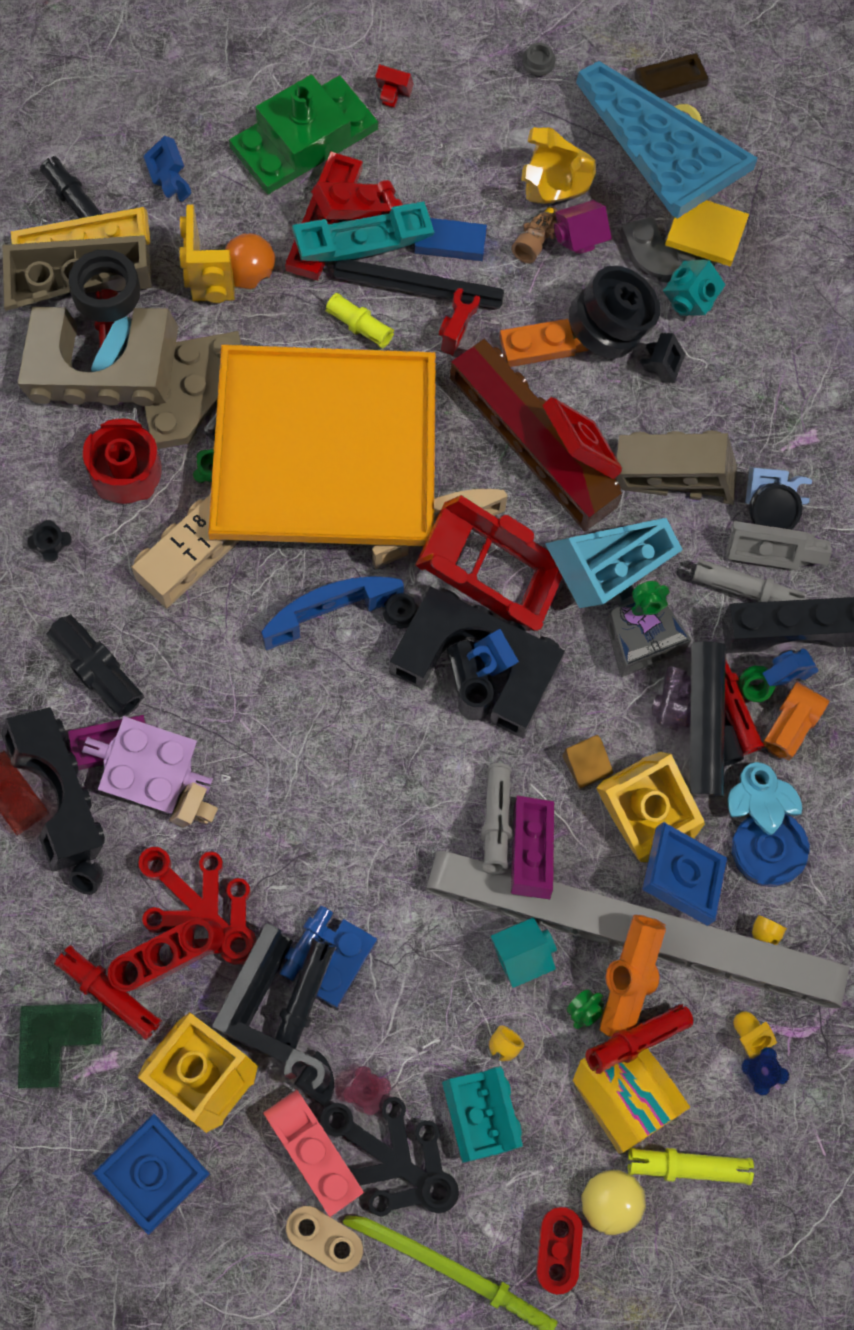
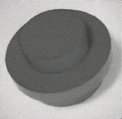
[522,42,556,76]

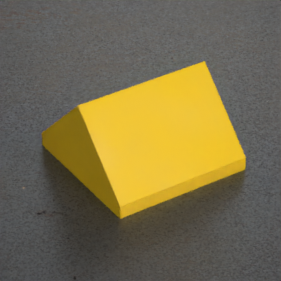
[665,200,749,267]

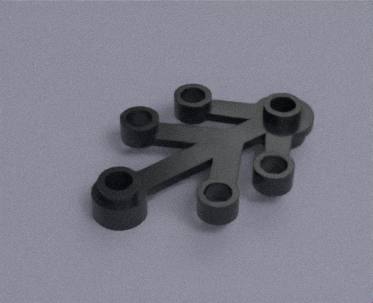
[321,1097,459,1217]

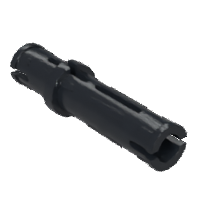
[40,156,102,219]
[274,937,337,1049]

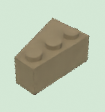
[616,430,737,505]

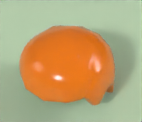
[224,233,276,289]

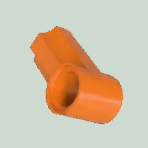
[763,681,830,761]

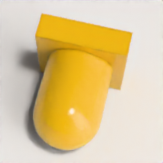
[733,1011,777,1060]

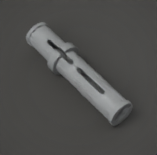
[692,558,806,602]
[481,763,512,874]

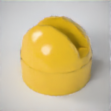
[752,915,787,945]
[489,1026,525,1062]

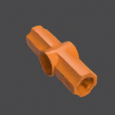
[599,915,666,1037]

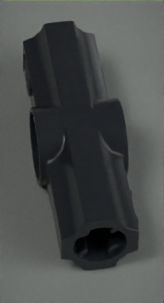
[46,614,144,718]

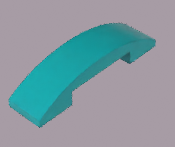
[292,201,434,261]

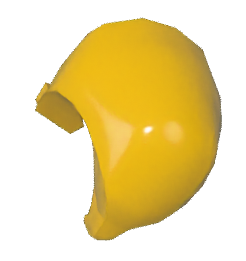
[521,127,596,204]

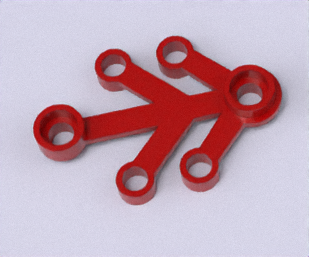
[138,847,257,965]

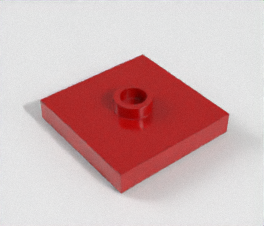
[542,397,622,479]

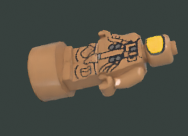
[512,206,557,263]

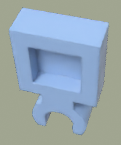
[745,467,812,504]

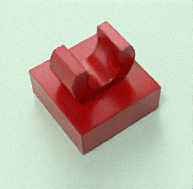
[375,64,414,108]

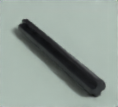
[334,259,504,309]

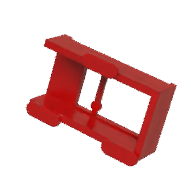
[415,495,562,631]

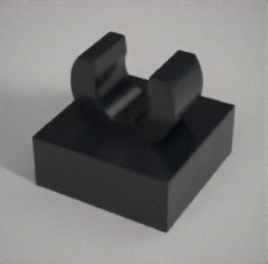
[640,333,685,383]

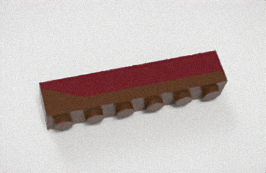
[450,338,622,532]

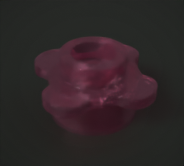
[343,1066,391,1115]

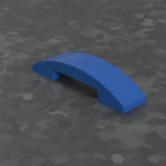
[261,576,404,651]

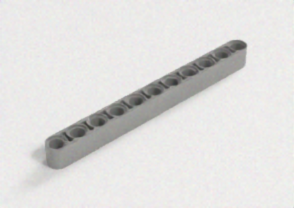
[426,851,849,1009]

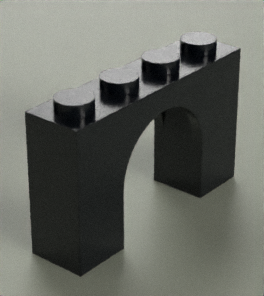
[389,586,565,738]

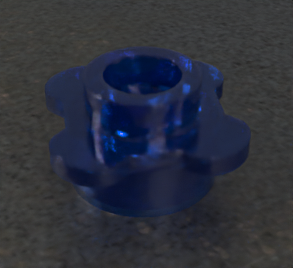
[741,1047,789,1096]

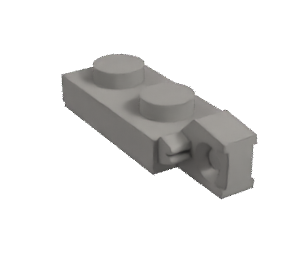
[726,521,832,570]

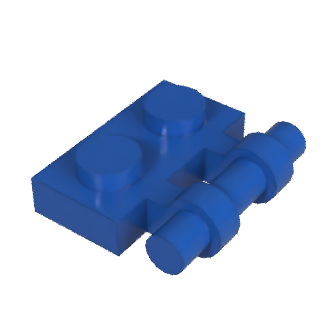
[279,905,377,1009]

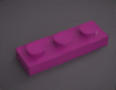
[511,796,554,900]

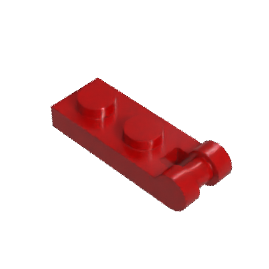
[311,180,403,220]

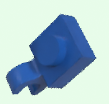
[143,136,191,202]
[763,649,819,686]

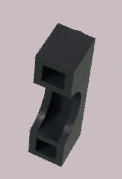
[722,597,854,654]
[1,707,105,872]

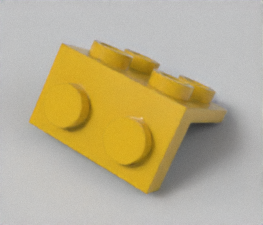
[180,204,235,303]

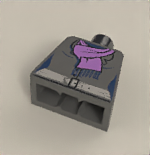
[606,584,691,677]

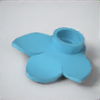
[727,762,802,835]

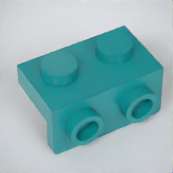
[442,1066,523,1164]

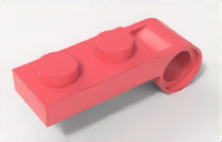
[263,1089,364,1217]

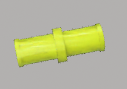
[326,293,394,349]

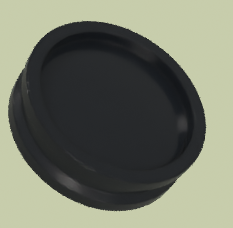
[749,483,803,530]

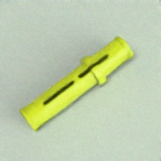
[627,1148,754,1185]

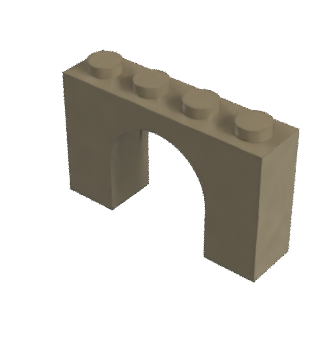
[17,307,179,406]

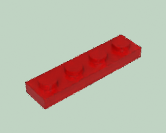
[285,151,363,281]

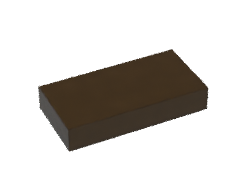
[634,53,709,98]

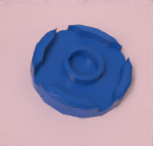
[731,814,810,888]

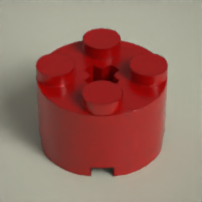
[83,418,162,504]

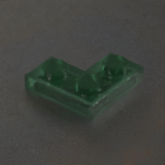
[18,1003,104,1090]

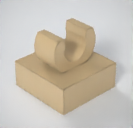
[169,782,218,828]

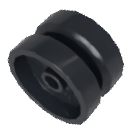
[569,266,660,359]

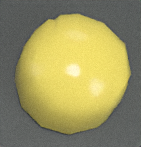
[581,1169,646,1235]

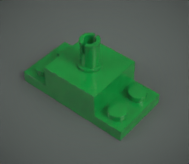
[229,74,378,195]

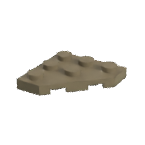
[144,331,241,449]

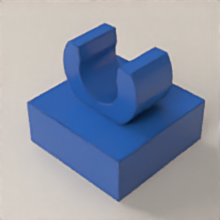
[467,629,519,677]

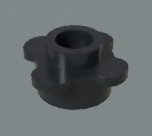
[27,520,72,562]

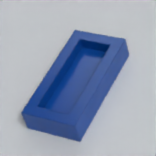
[415,218,487,262]

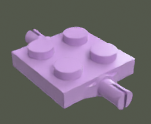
[82,716,213,814]

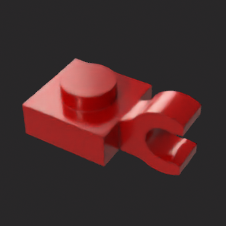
[438,288,480,356]

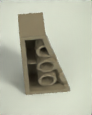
[2,235,152,311]

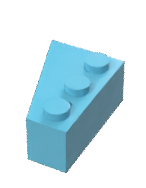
[545,518,683,608]

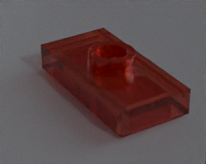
[0,751,49,836]

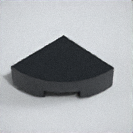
[294,1050,334,1108]

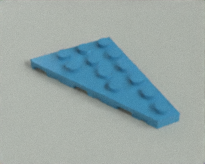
[576,61,758,219]

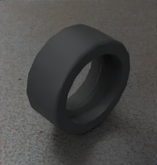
[69,250,140,322]

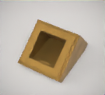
[562,734,614,790]

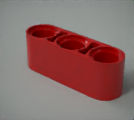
[108,918,224,992]

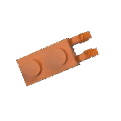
[499,318,589,367]

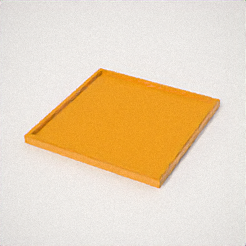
[208,345,436,546]

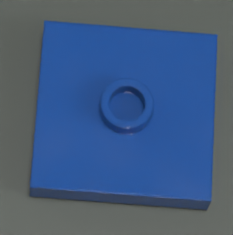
[642,822,727,926]
[92,1114,211,1235]

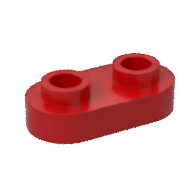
[536,1207,583,1295]

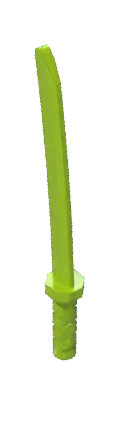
[343,1215,558,1330]

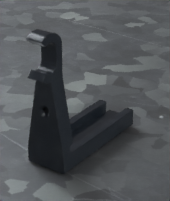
[212,923,330,1094]

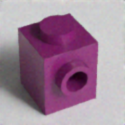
[554,200,612,254]

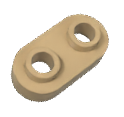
[286,1206,363,1272]

